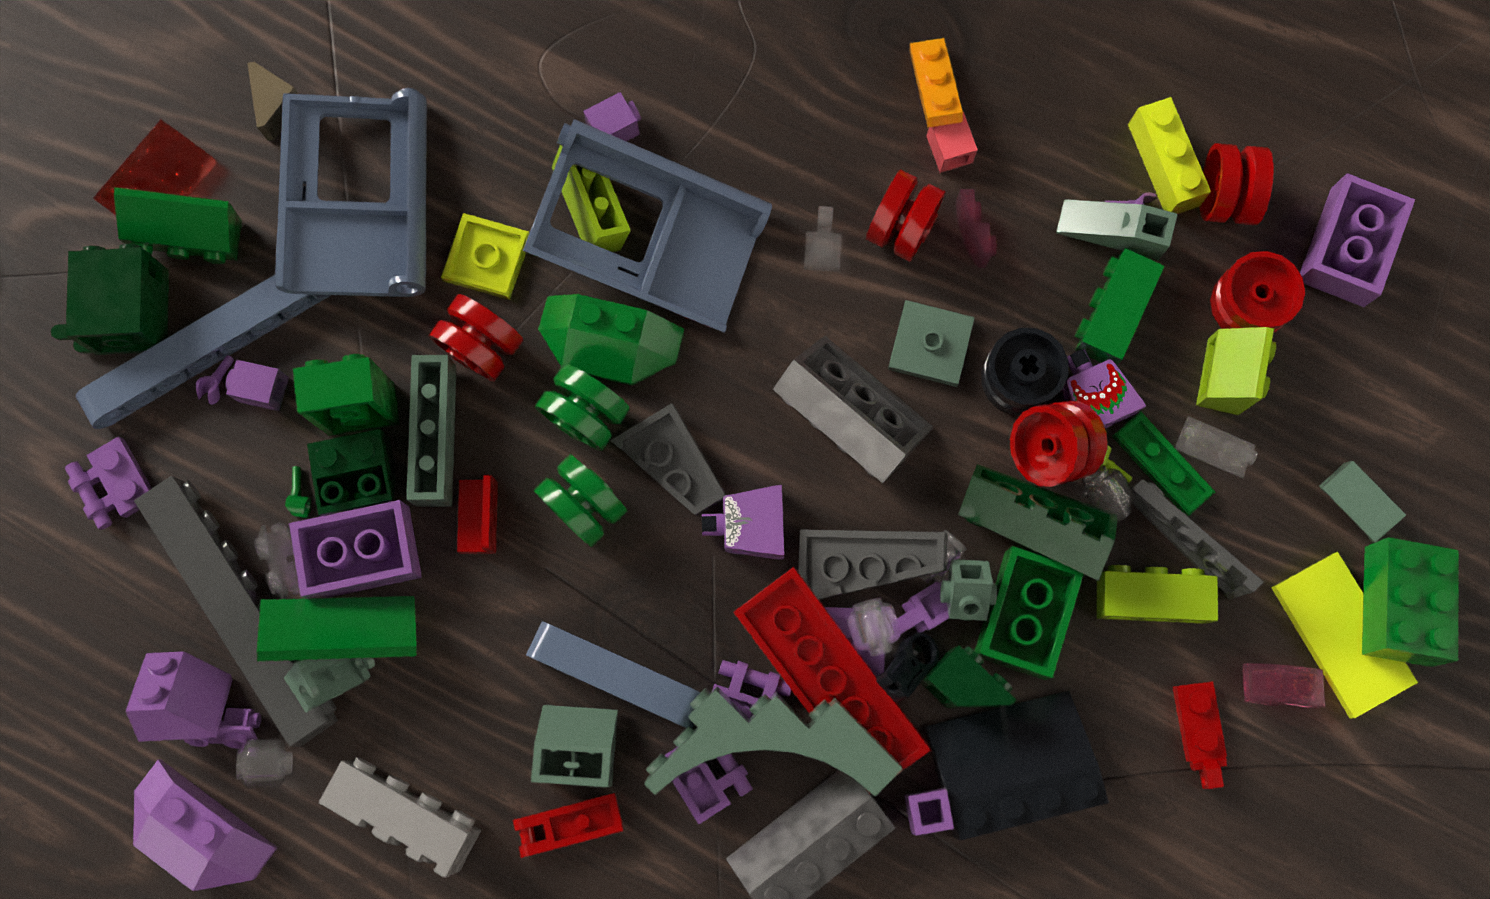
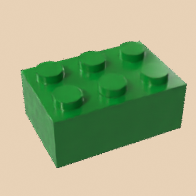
[293,354,400,436]
[1362,537,1459,667]
[975,546,1084,680]

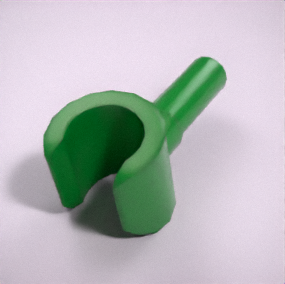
[285,466,312,518]

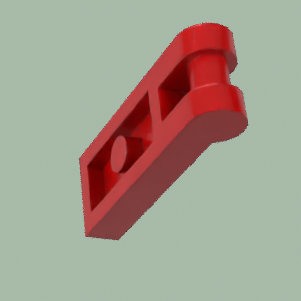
[512,793,624,858]

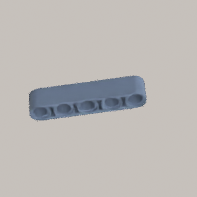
[526,621,701,729]

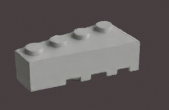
[318,757,481,878]

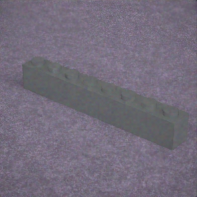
[134,476,338,747]

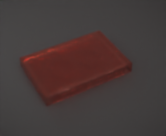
[93,119,218,216]

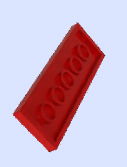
[733,566,931,794]

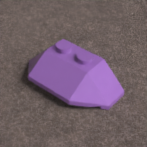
[133,759,278,891]

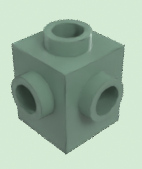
[940,559,997,621]

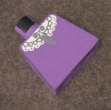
[702,485,784,560]

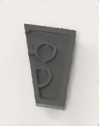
[610,403,727,516]

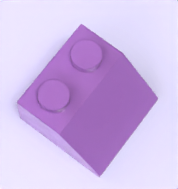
[126,651,233,741]

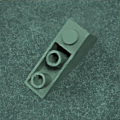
[1056,199,1177,260]

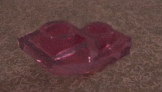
[956,189,997,268]
[1243,663,1325,709]

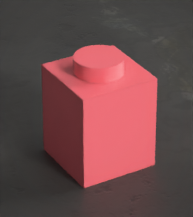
[927,112,978,173]

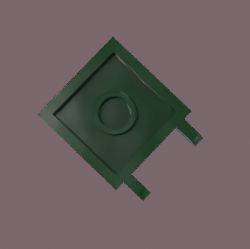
[51,244,169,355]

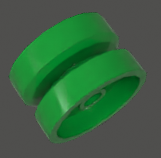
[535,364,630,451]
[533,454,627,548]

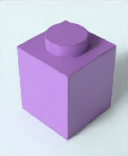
[583,92,641,141]
[226,360,289,411]
[904,788,954,835]

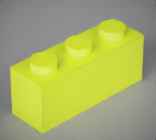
[1128,97,1211,214]

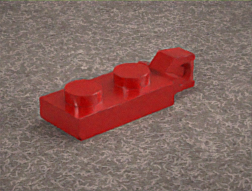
[1173,681,1227,789]

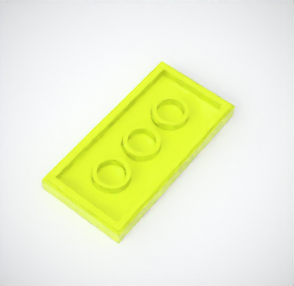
[1271,552,1418,719]

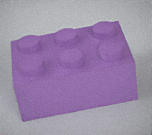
[1300,173,1415,307]
[289,500,422,599]

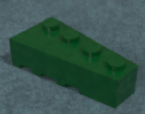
[958,464,1118,581]

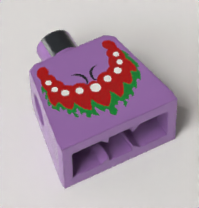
[1060,349,1146,429]

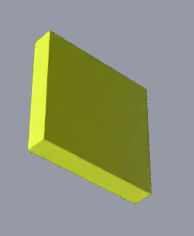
[441,213,529,300]

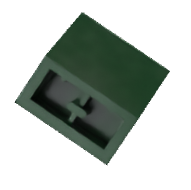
[307,429,396,516]
[920,645,1016,708]

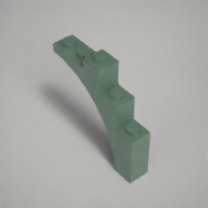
[644,686,902,796]

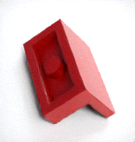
[457,475,498,554]

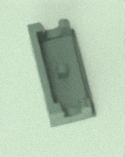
[1319,461,1406,543]
[284,658,375,712]

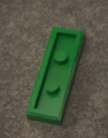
[1112,411,1216,516]

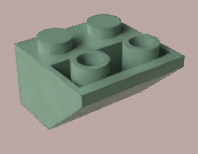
[531,705,618,787]

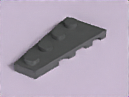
[1124,479,1263,600]
[799,530,948,600]

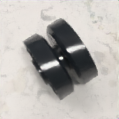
[981,328,1068,416]

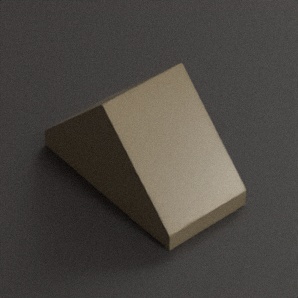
[247,62,298,141]

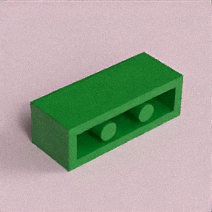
[1074,248,1164,365]

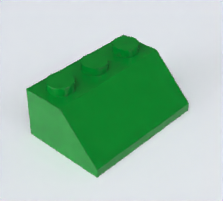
[114,187,242,264]

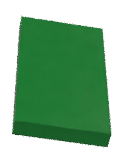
[256,596,417,661]

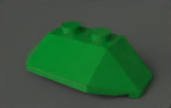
[538,294,685,386]

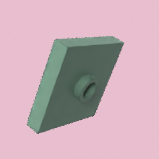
[888,300,975,387]

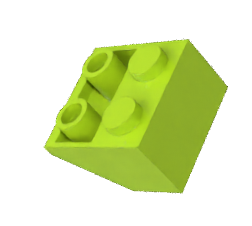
[1196,327,1276,415]

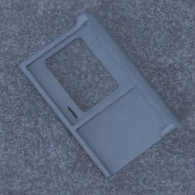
[275,88,427,297]
[523,119,772,333]

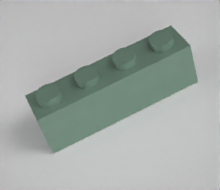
[407,355,457,507]

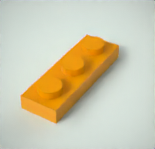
[910,38,963,128]

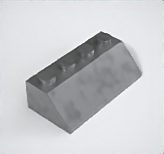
[773,336,933,483]
[726,770,895,899]

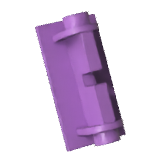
[183,708,261,749]

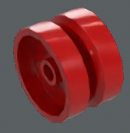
[1200,143,1274,225]
[865,169,946,262]
[1210,251,1305,334]
[428,294,524,382]
[1010,401,1108,487]

